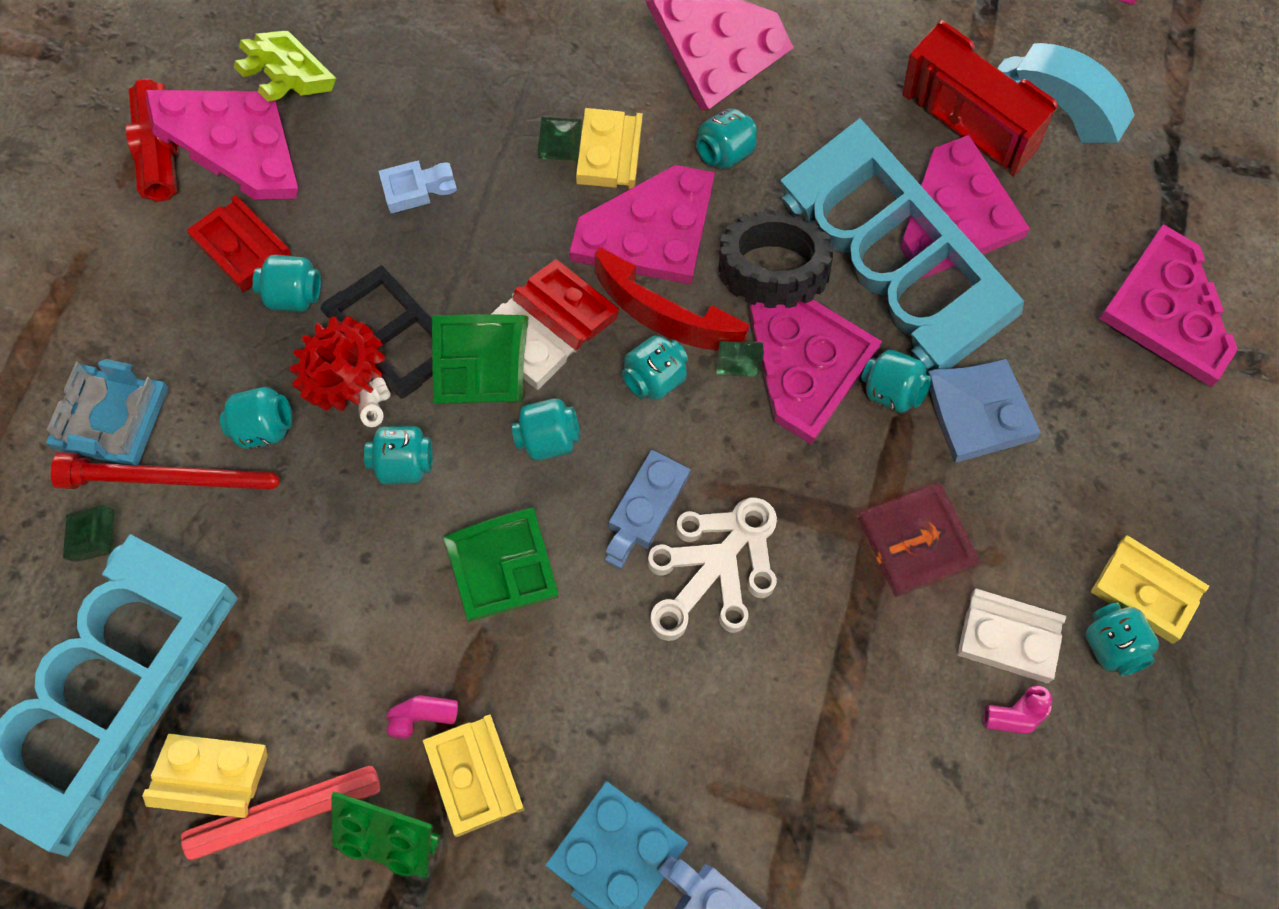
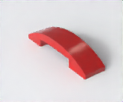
[595,247,750,352]

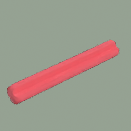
[181,766,380,860]

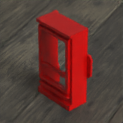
[902,20,1058,177]

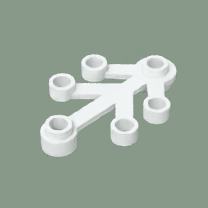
[648,498,777,641]

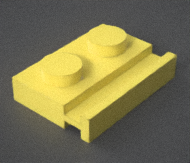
[576,108,643,189]
[1091,535,1209,644]
[423,714,524,837]
[142,734,268,818]

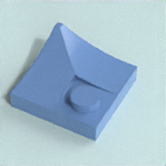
[928,359,1041,463]

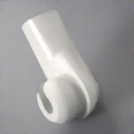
[358,378,391,427]

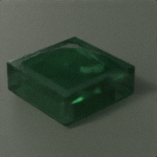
[538,117,582,161]
[716,342,764,376]
[63,505,114,562]

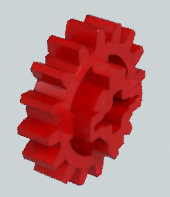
[290,316,385,412]

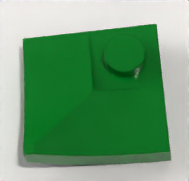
[432,314,528,404]
[443,507,559,623]

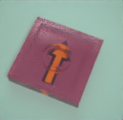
[857,482,981,598]

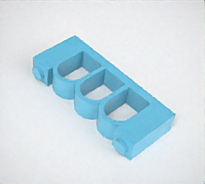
[781,118,1024,371]
[0,534,238,857]

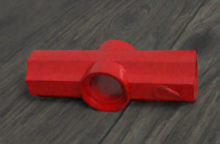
[126,78,179,202]

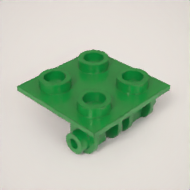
[331,791,440,879]

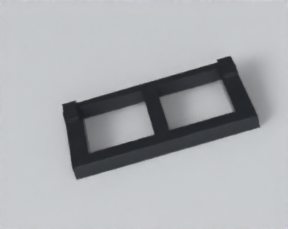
[320,265,433,399]

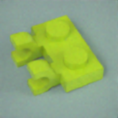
[234,31,336,102]

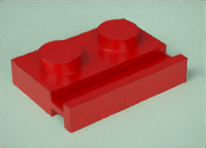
[186,195,291,293]
[513,259,619,351]

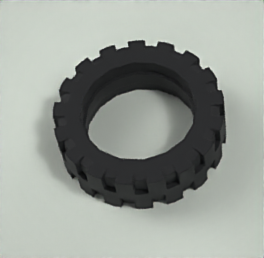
[718,210,834,308]

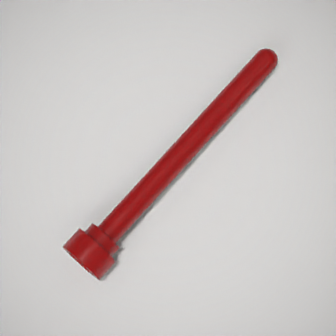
[51,452,280,490]

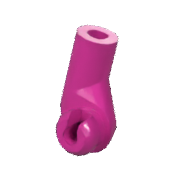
[983,686,1053,734]
[386,695,458,739]

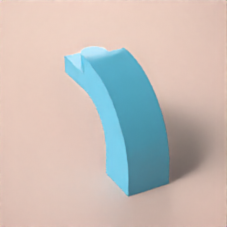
[998,43,1134,143]

